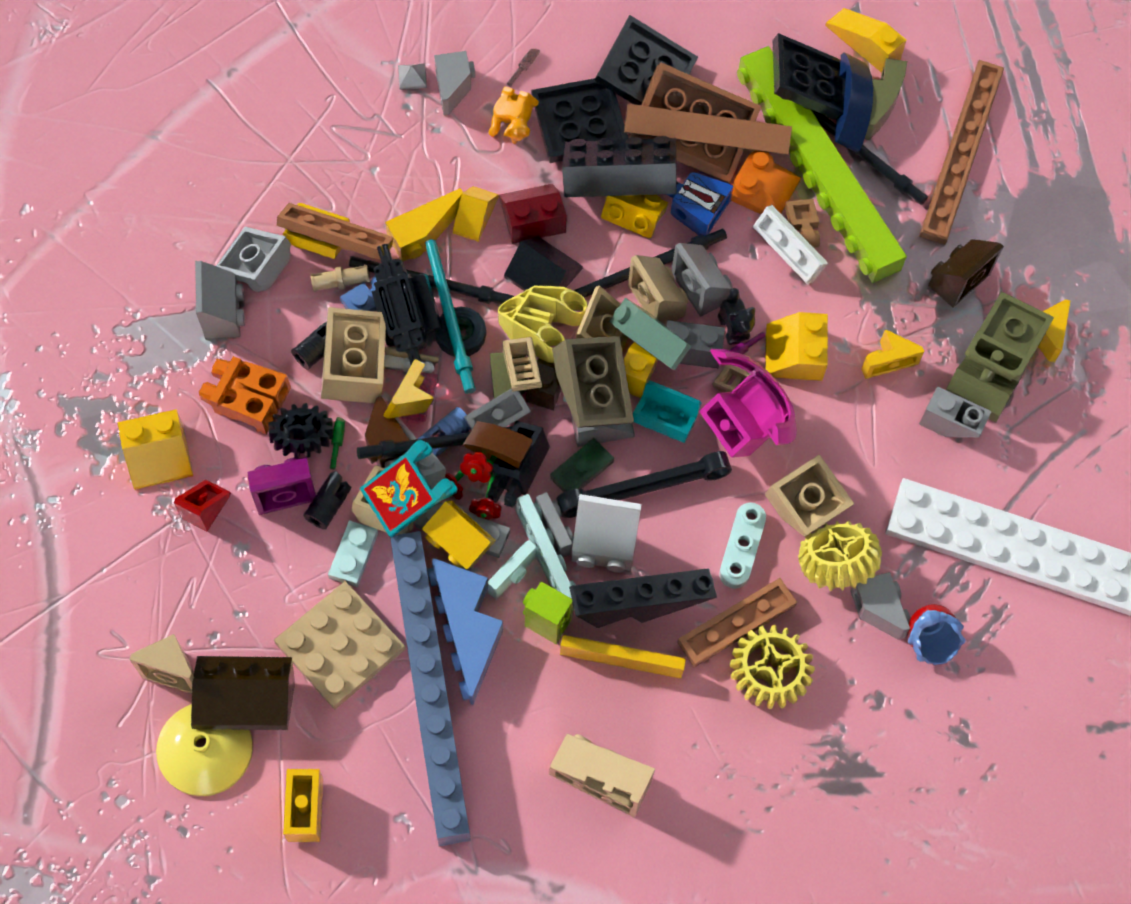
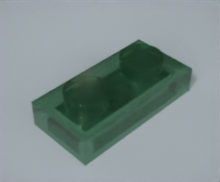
[550,438,614,492]

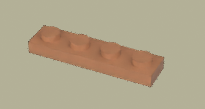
[276,203,393,260]
[677,578,797,667]

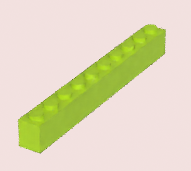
[737,46,907,283]

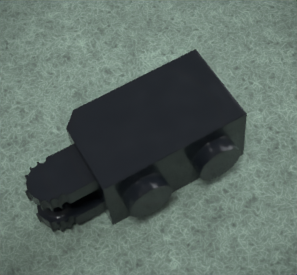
[487,421,550,508]

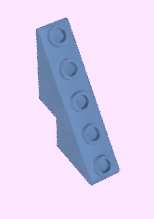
[427,558,503,705]

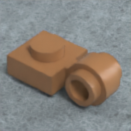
[785,199,820,249]

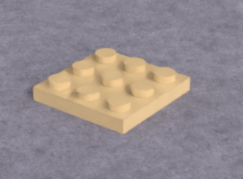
[274,581,406,710]

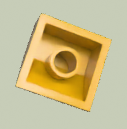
[765,312,828,381]
[117,409,193,490]

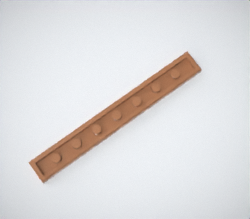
[919,60,1005,245]

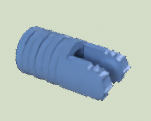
[418,407,471,457]

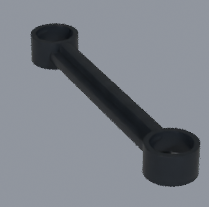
[556,451,732,518]

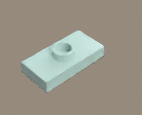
[488,540,537,600]

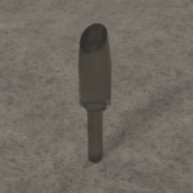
[507,49,540,87]

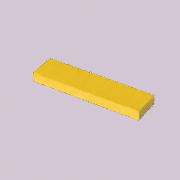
[560,635,686,679]

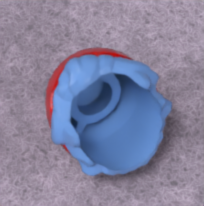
[907,604,966,665]

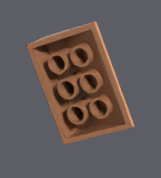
[630,63,762,183]

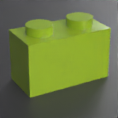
[523,581,573,644]

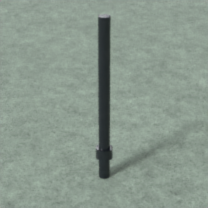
[811,109,928,205]
[573,228,727,298]
[349,256,514,304]
[357,426,513,459]

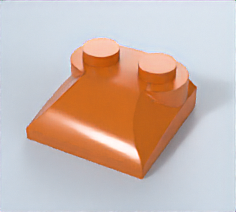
[731,151,801,214]

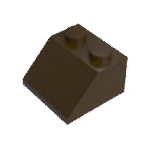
[928,239,1004,308]

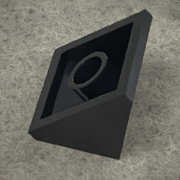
[504,236,583,291]

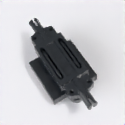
[371,244,443,367]

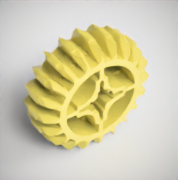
[798,520,882,591]
[730,625,815,709]

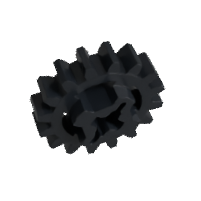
[268,403,333,458]

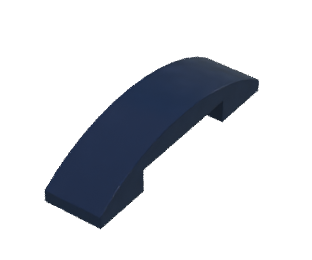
[835,52,873,152]

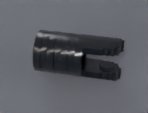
[291,321,327,370]
[303,471,352,529]

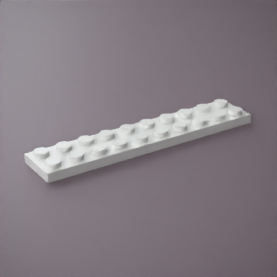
[885,478,1131,616]

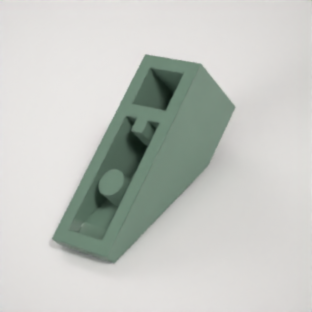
[609,298,691,371]

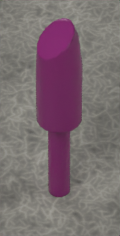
[730,332,766,354]

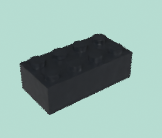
[562,136,677,197]

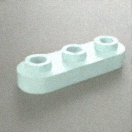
[719,503,766,589]

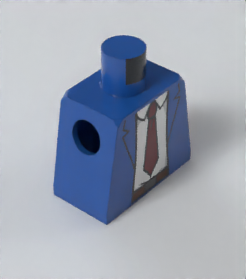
[666,172,734,236]

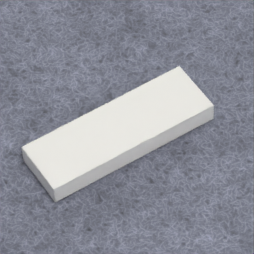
[753,205,828,285]

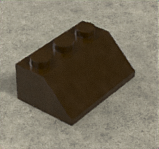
[191,656,295,730]

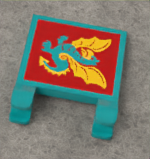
[360,440,458,538]

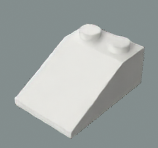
[571,494,642,573]

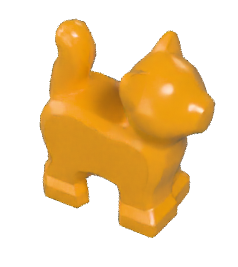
[488,86,539,144]

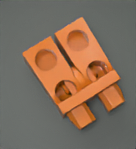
[199,356,291,435]

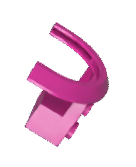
[699,349,797,458]

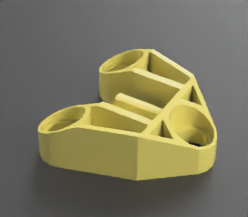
[498,286,588,363]

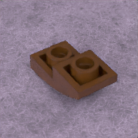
[463,421,533,468]

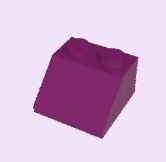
[248,457,316,515]

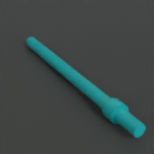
[425,239,476,394]

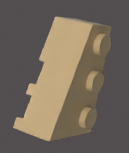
[549,734,655,818]

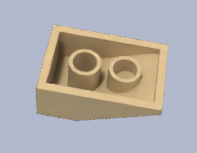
[321,307,386,403]

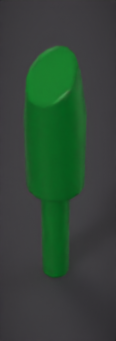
[330,417,345,470]

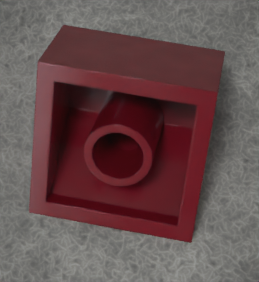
[499,184,567,244]

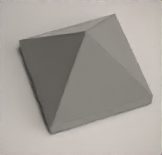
[398,63,427,90]

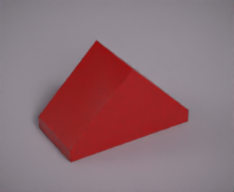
[174,479,231,532]

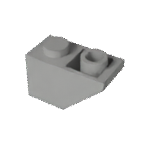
[919,386,992,438]
[850,572,910,640]

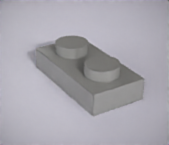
[464,388,531,430]
[535,492,574,558]

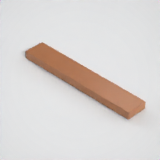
[624,104,792,155]

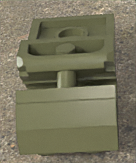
[946,291,1054,423]

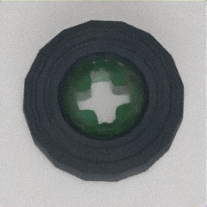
[435,306,487,357]

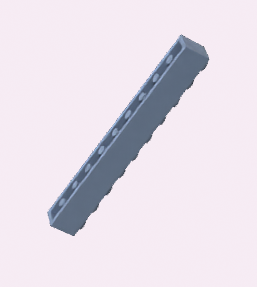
[390,531,471,846]

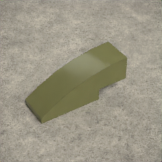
[865,58,907,140]

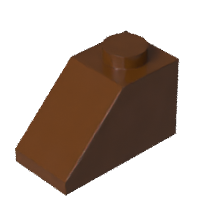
[365,396,409,468]

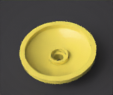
[156,704,253,796]

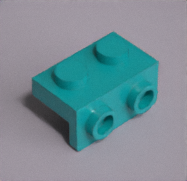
[633,380,702,443]

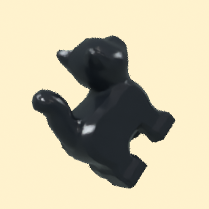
[717,288,755,345]

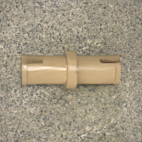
[310,265,370,292]

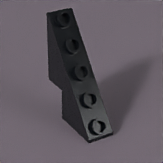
[569,568,717,628]

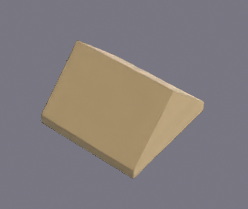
[576,286,628,352]
[129,634,194,694]

